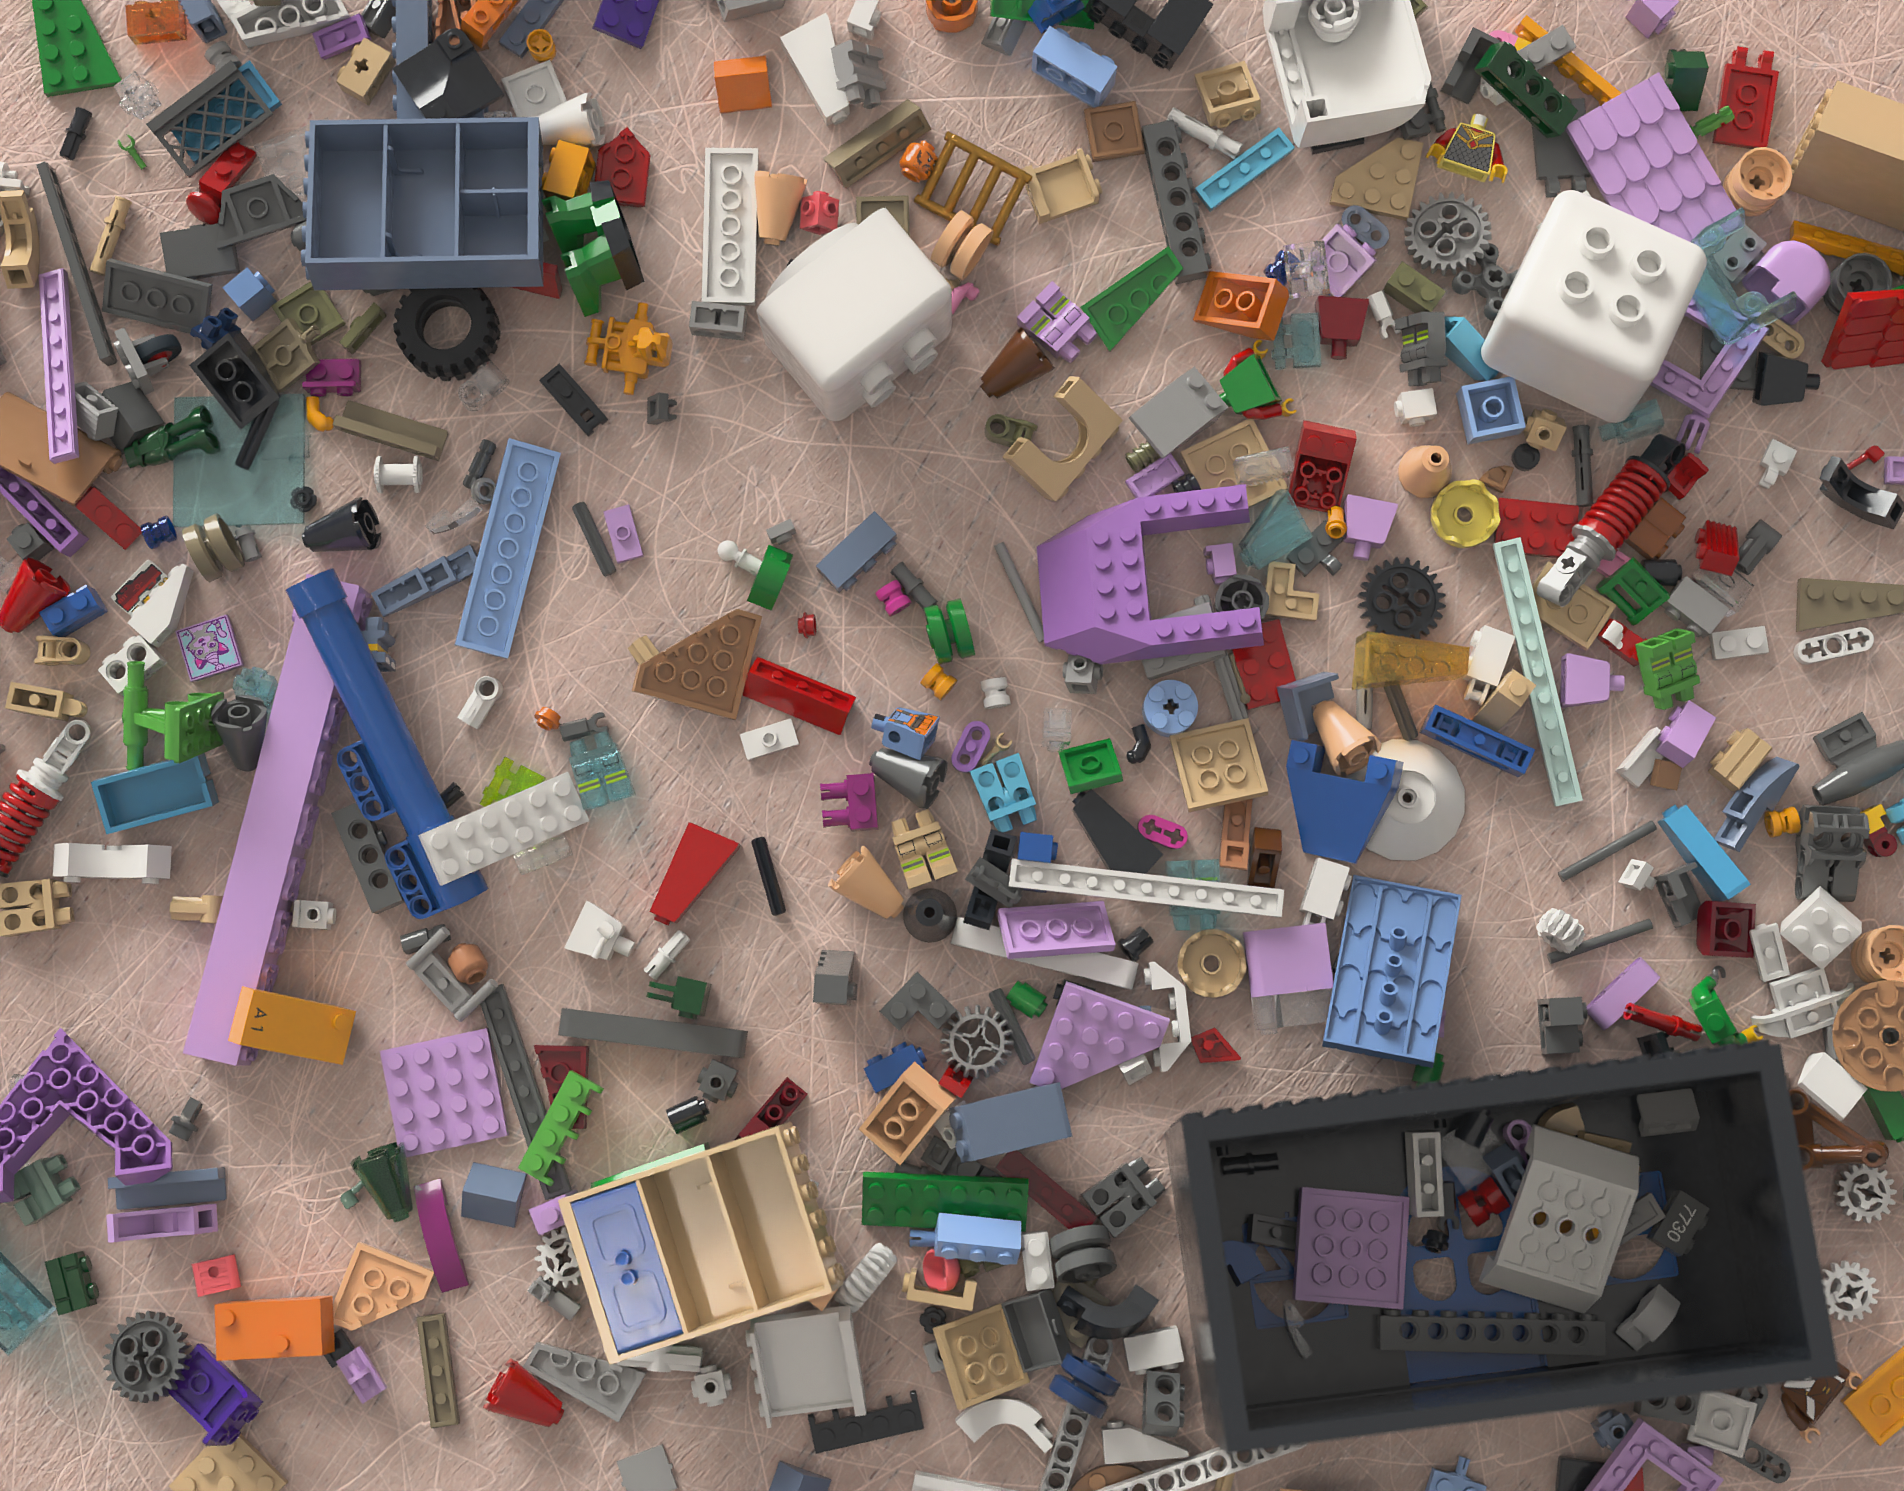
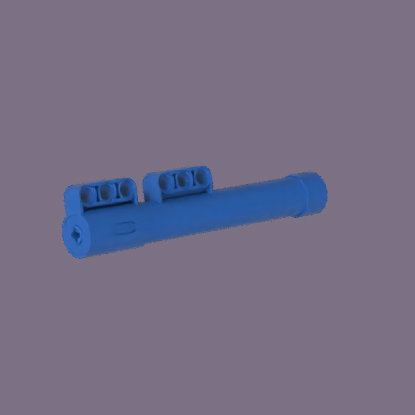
[285,568,489,919]

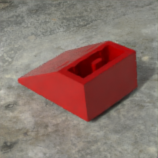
[1286,420,1357,513]

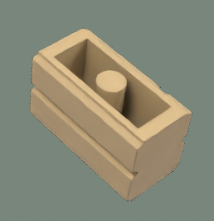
[1708,728,1773,792]

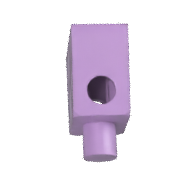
[1343,494,1398,561]
[1560,653,1625,708]
[528,1189,578,1235]

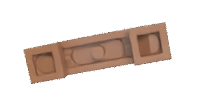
[1219,798,1253,871]

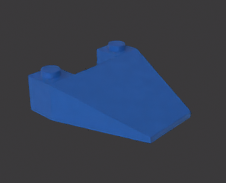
[1286,740,1404,863]

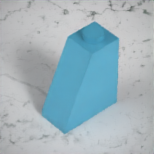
[1445,316,1499,381]

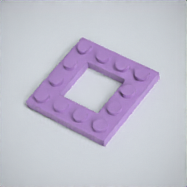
[1650,288,1768,419]
[1585,1418,1724,1491]

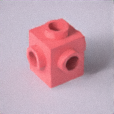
[800,191,839,235]

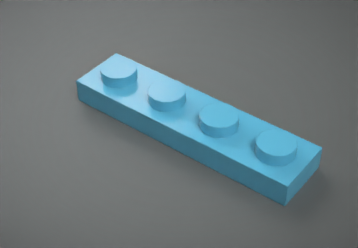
[1194,127,1295,212]

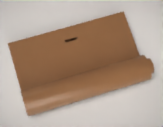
[0,392,123,506]

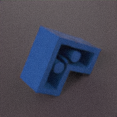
[1017,832,1058,893]

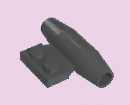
[1812,712,1904,806]

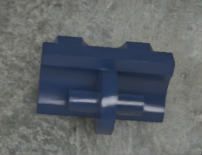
[190,307,242,350]

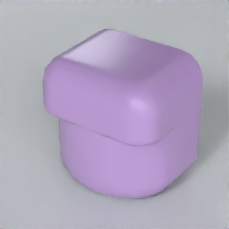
[1742,241,1830,325]

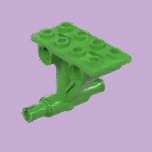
[122,661,224,770]

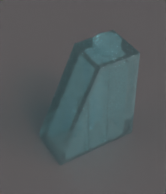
[1239,489,1313,570]

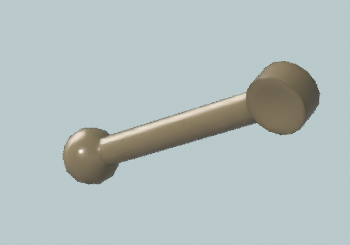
[1228,653,1251,704]

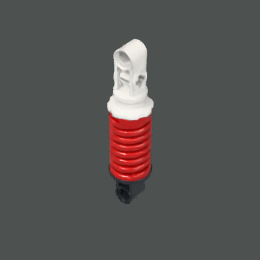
[0,719,91,878]

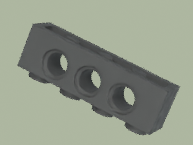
[331,803,405,914]

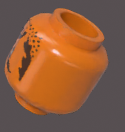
[899,141,938,183]

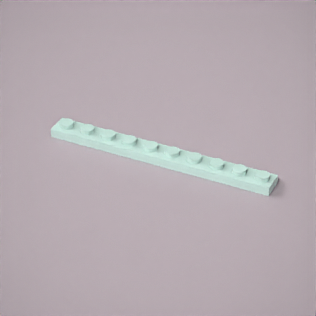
[1492,537,1583,806]

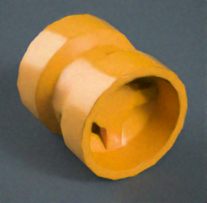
[526,29,556,63]
[920,663,958,701]
[1764,806,1801,838]

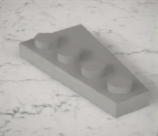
[523,1342,647,1422]

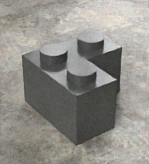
[879,972,957,1030]
[1537,997,1587,1054]

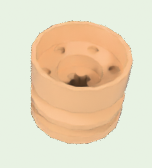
[1723,147,1792,217]
[1850,925,1904,984]

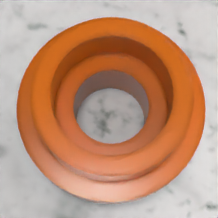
[534,707,561,731]

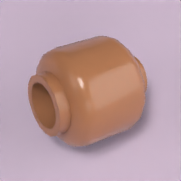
[448,943,489,985]

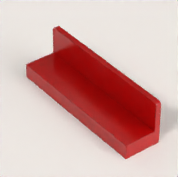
[742,656,856,735]

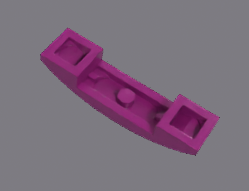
[414,1178,469,1293]

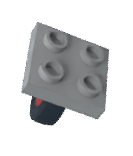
[113,328,182,395]

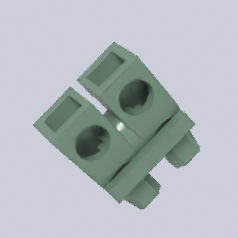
[14,1154,81,1226]

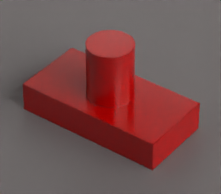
[938,1064,973,1098]

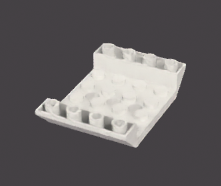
[1479,1124,1639,1314]

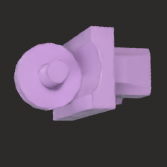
[336,1345,387,1404]

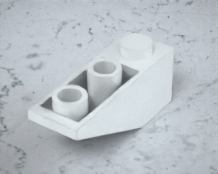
[128,563,194,648]

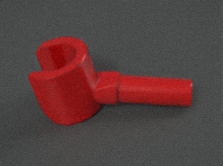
[1847,445,1885,470]

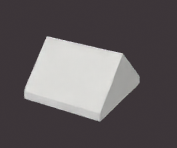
[1797,1052,1868,1121]

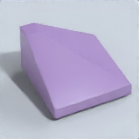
[1680,1443,1714,1467]

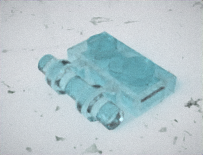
[1271,313,1321,370]

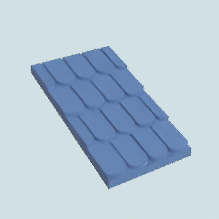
[1322,875,1462,1068]

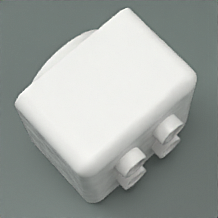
[1481,190,1707,423]
[757,208,952,421]

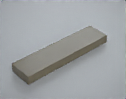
[417,1312,460,1429]

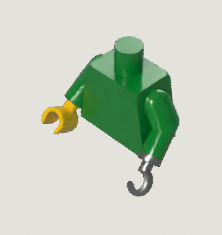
[1689,966,1763,1047]

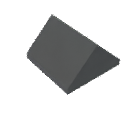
[101,382,166,454]

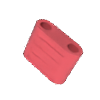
[191,1254,241,1297]

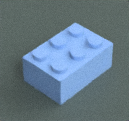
[1031,26,1118,108]

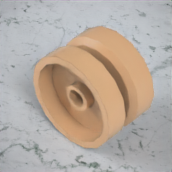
[930,210,994,281]

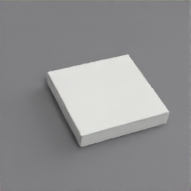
[501,60,567,117]
[1687,1391,1758,1459]

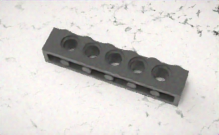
[1141,120,1212,285]

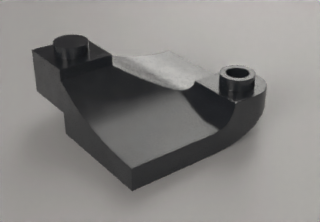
[392,28,504,119]

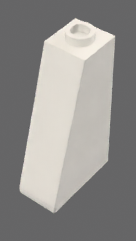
[780,13,850,126]

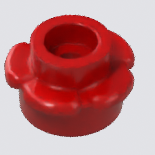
[798,612,817,638]

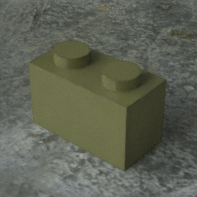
[1383,261,1446,313]

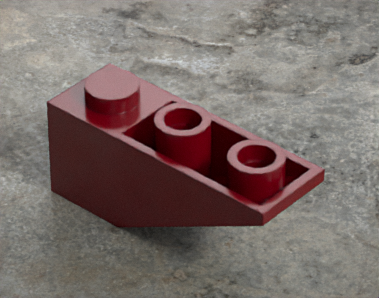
[735,1077,808,1140]

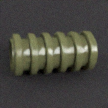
[1125,440,1161,473]

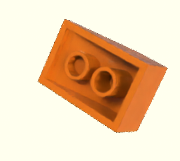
[1193,271,1290,341]

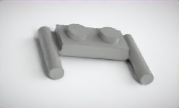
[406,927,498,1022]

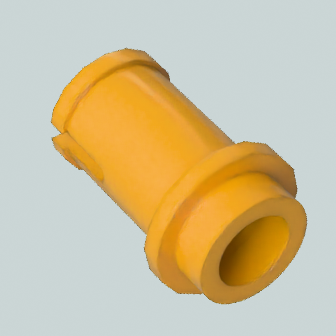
[1325,506,1347,539]

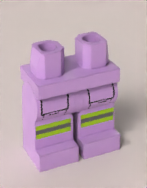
[1017,281,1097,363]

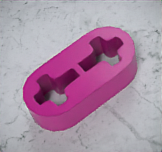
[1137,815,1188,850]

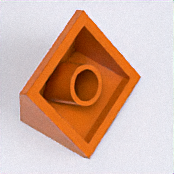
[714,55,772,114]

